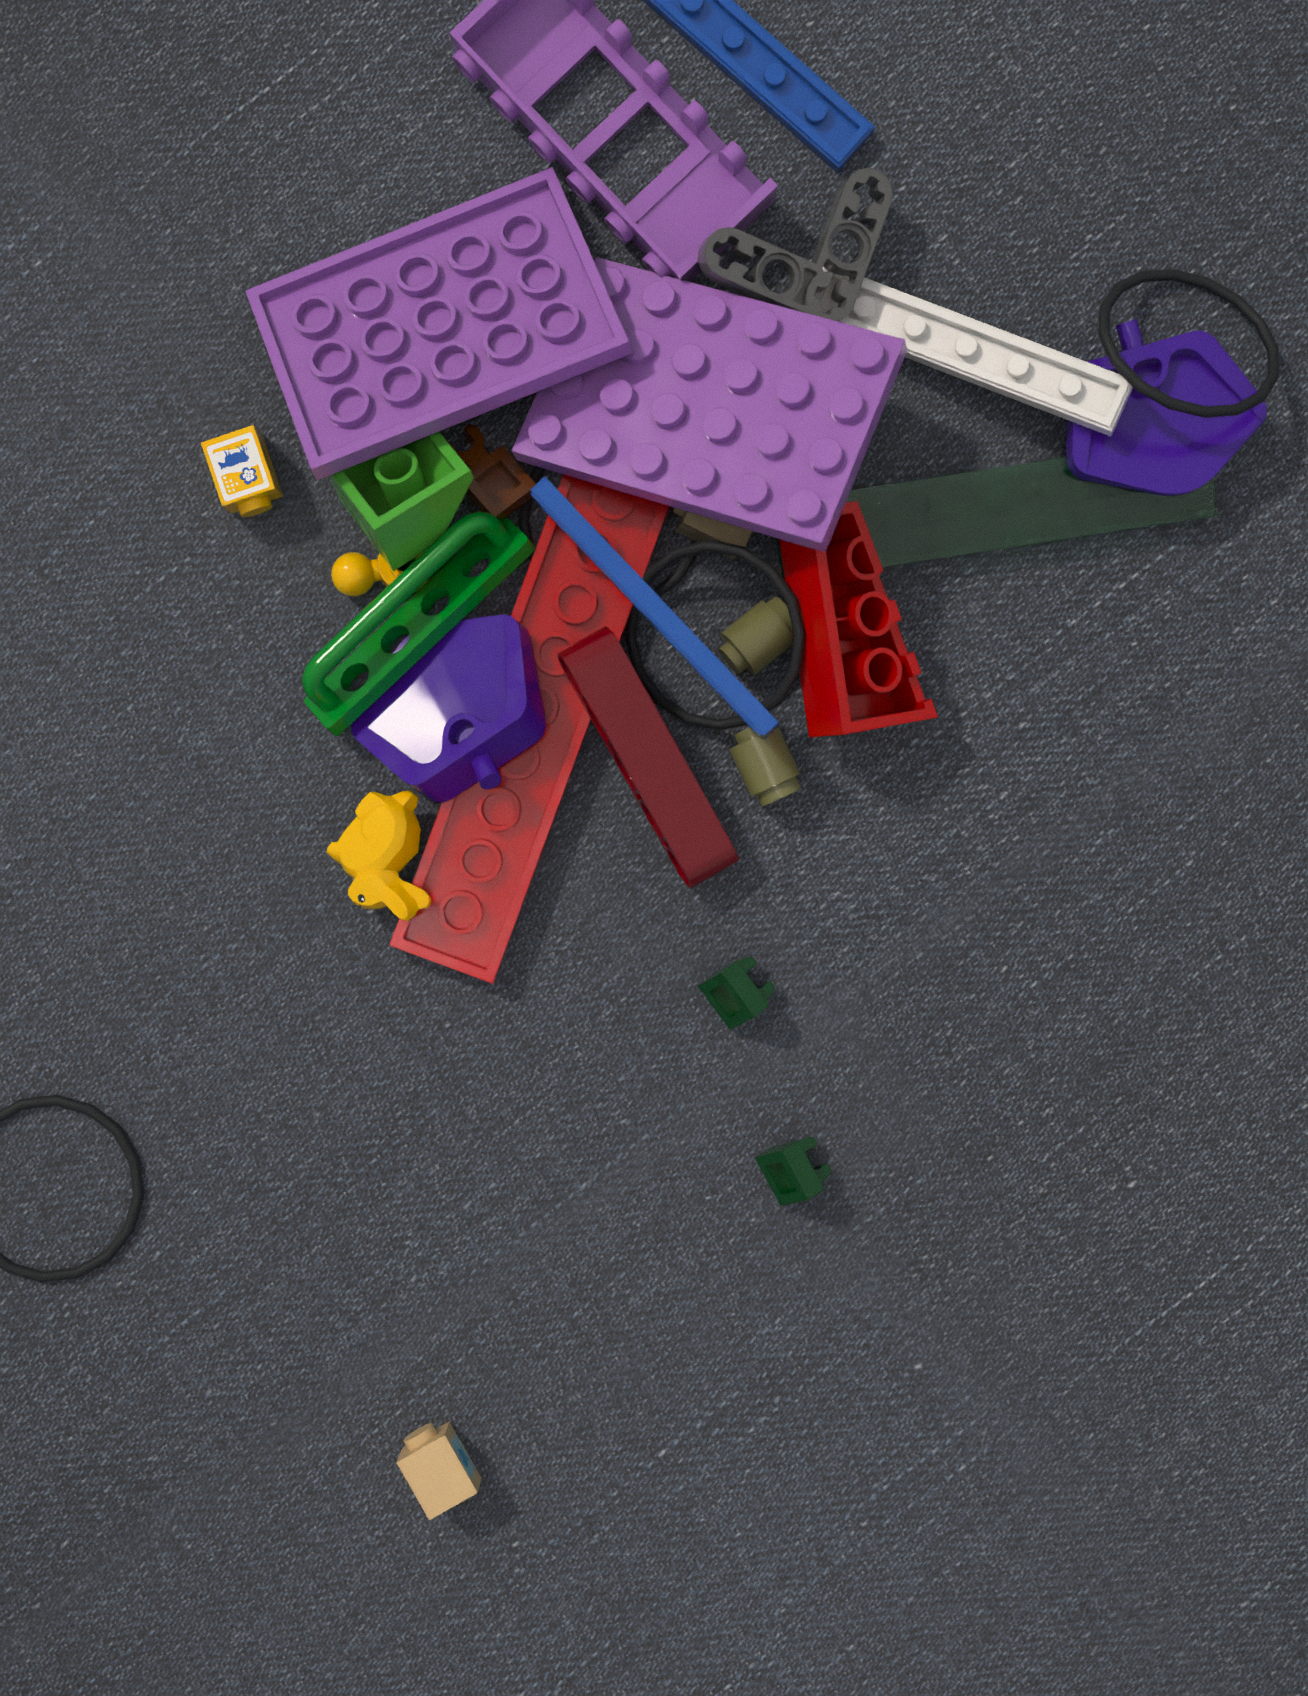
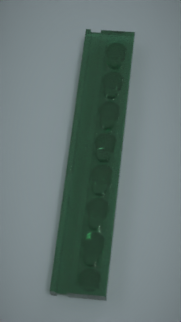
[775,456,1219,580]

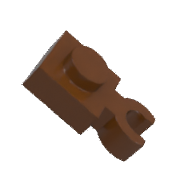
[447,424,536,521]

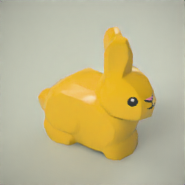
[326,791,431,921]

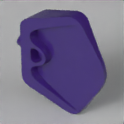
[1066,319,1267,496]
[351,614,545,803]

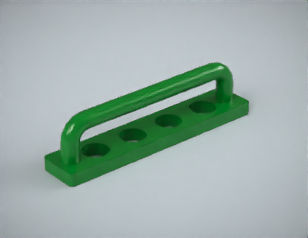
[302,511,535,736]

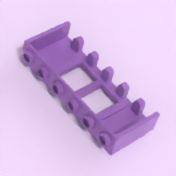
[449,0,778,282]

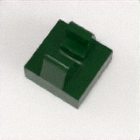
[698,957,775,1030]
[755,1137,831,1206]

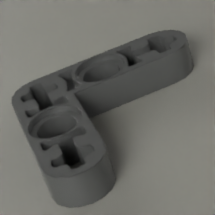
[698,168,893,322]

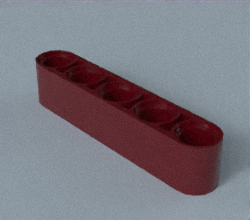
[557,626,739,889]

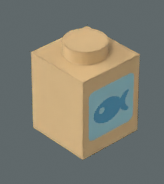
[396,1422,481,1520]

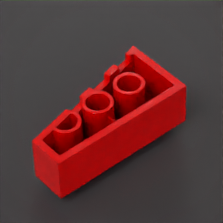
[779,501,938,737]

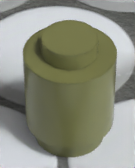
[718,596,794,676]
[729,727,801,807]

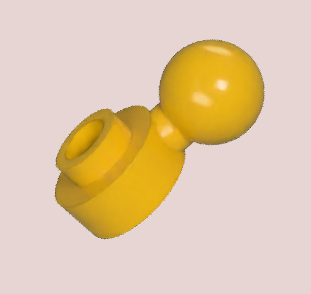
[331,552,430,596]

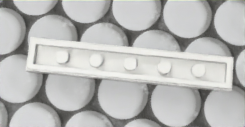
[815,267,1133,437]

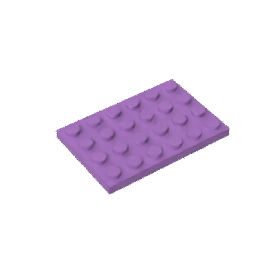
[245,167,632,480]
[512,257,907,552]

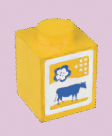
[201,425,283,517]

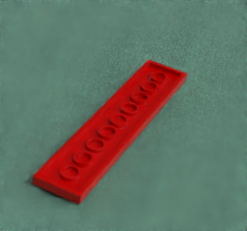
[389,474,670,984]

